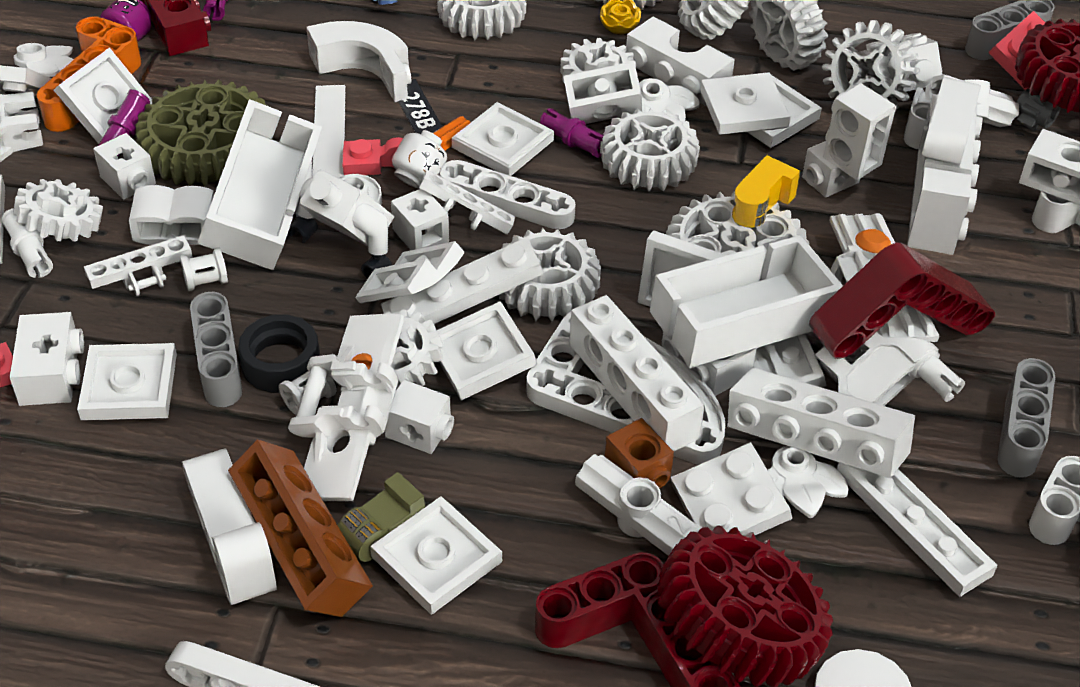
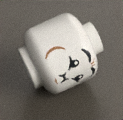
[392,130,447,189]

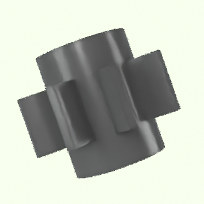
[1016,88,1061,132]

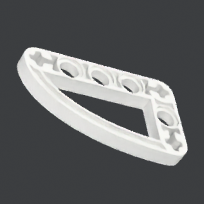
[526,312,725,465]

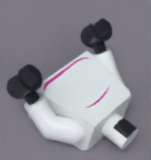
[288,170,395,277]

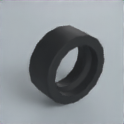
[238,314,320,393]

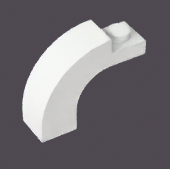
[306,21,411,102]

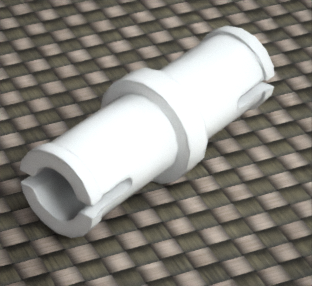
[1,208,53,278]

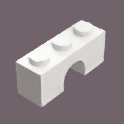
[626,17,735,106]

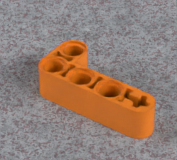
[37,16,141,132]

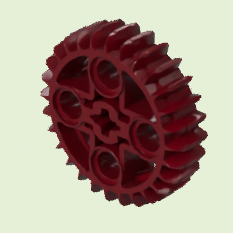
[1015,19,1080,114]
[656,525,833,687]

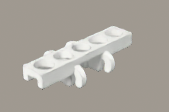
[419,170,515,235]
[84,235,193,296]

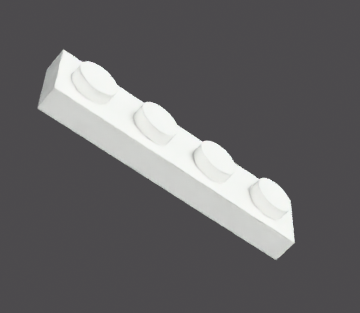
[381,237,545,324]
[837,462,998,597]

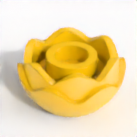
[600,0,641,34]

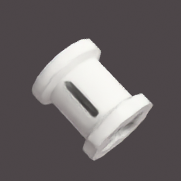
[180,248,228,291]
[279,371,336,415]

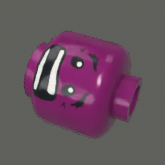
[100,0,151,42]

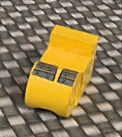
[732,155,800,228]

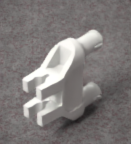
[0,92,43,162]
[815,332,965,406]

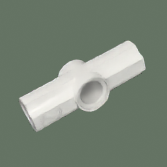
[925,74,1019,127]
[575,454,701,556]

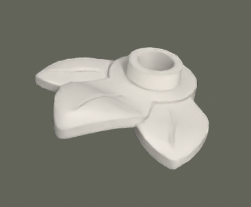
[14,43,74,77]
[639,78,700,121]
[768,446,848,518]

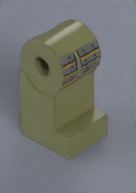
[338,472,425,562]

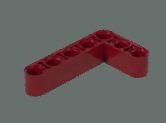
[809,243,995,359]
[535,552,740,687]

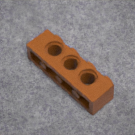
[228,439,373,617]

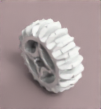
[437,0,527,40]
[678,0,751,40]
[749,0,828,71]
[822,20,920,110]
[600,108,700,191]
[499,227,601,322]

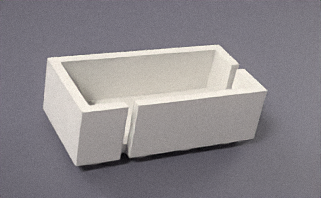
[907,94,983,255]
[197,99,322,270]
[650,235,843,368]

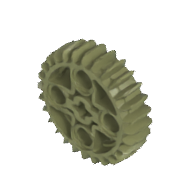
[136,79,274,187]

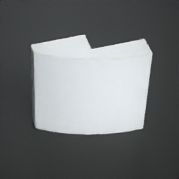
[355,241,465,303]

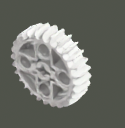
[666,191,809,281]

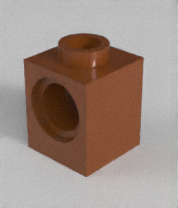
[605,418,674,489]

